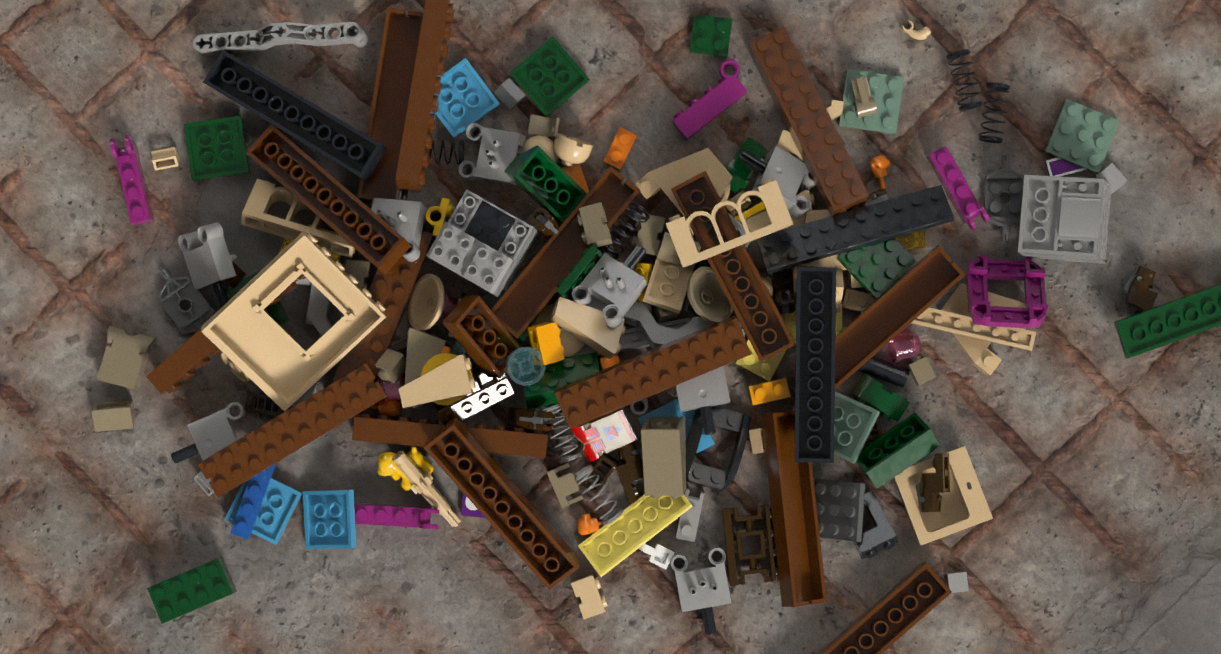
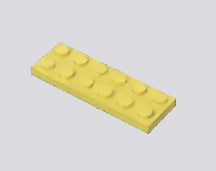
[578,494,693,577]

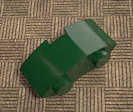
[726,136,767,193]
[852,374,910,422]

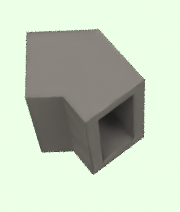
[1096,163,1128,194]
[193,471,215,496]

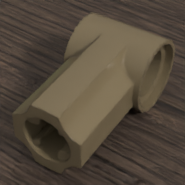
[850,77,877,118]

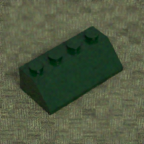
[504,146,587,223]

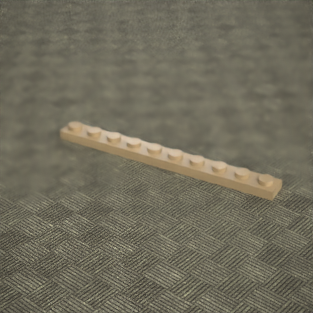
[842,289,1036,351]

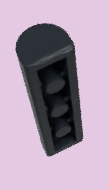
[858,356,910,388]

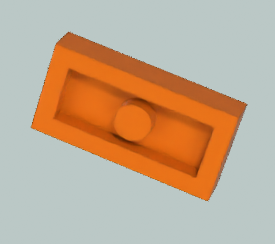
[603,127,637,170]

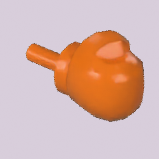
[870,155,890,189]
[368,396,401,417]
[576,513,604,535]

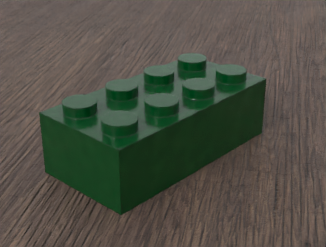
[521,352,600,409]
[856,413,940,489]
[147,556,237,624]

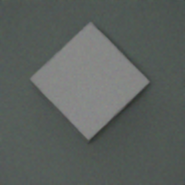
[947,571,969,593]

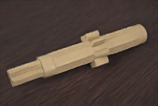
[392,451,461,527]

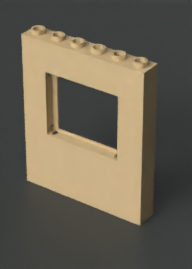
[201,231,386,412]

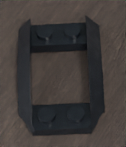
[686,406,751,491]

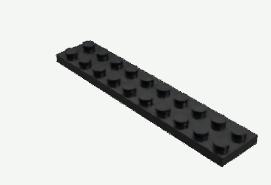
[756,185,954,274]

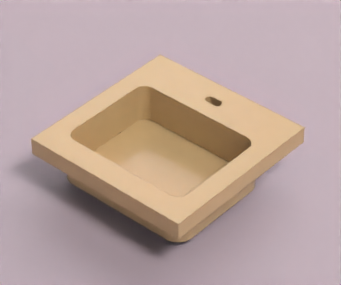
[894,446,993,546]

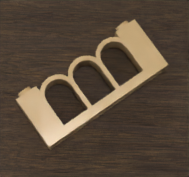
[666,178,794,268]
[241,179,355,258]

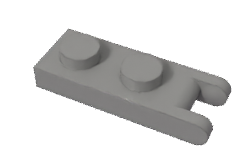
[676,487,705,542]

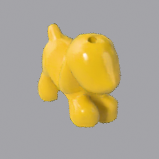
[377,446,434,491]

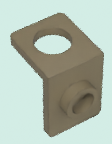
[527,115,560,138]

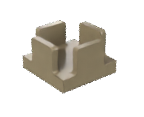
[547,463,584,508]

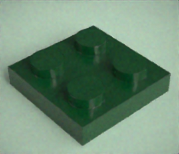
[689,14,732,58]

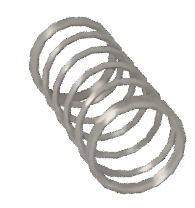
[542,404,582,464]
[573,465,623,525]

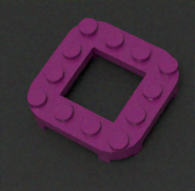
[966,255,1048,328]

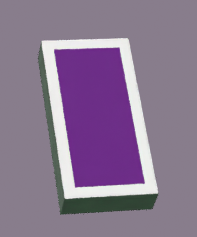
[1045,157,1087,177]

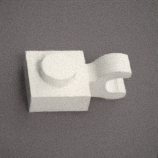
[639,544,675,569]

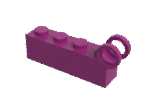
[673,60,747,141]
[110,135,154,225]
[926,146,990,230]
[354,503,440,529]

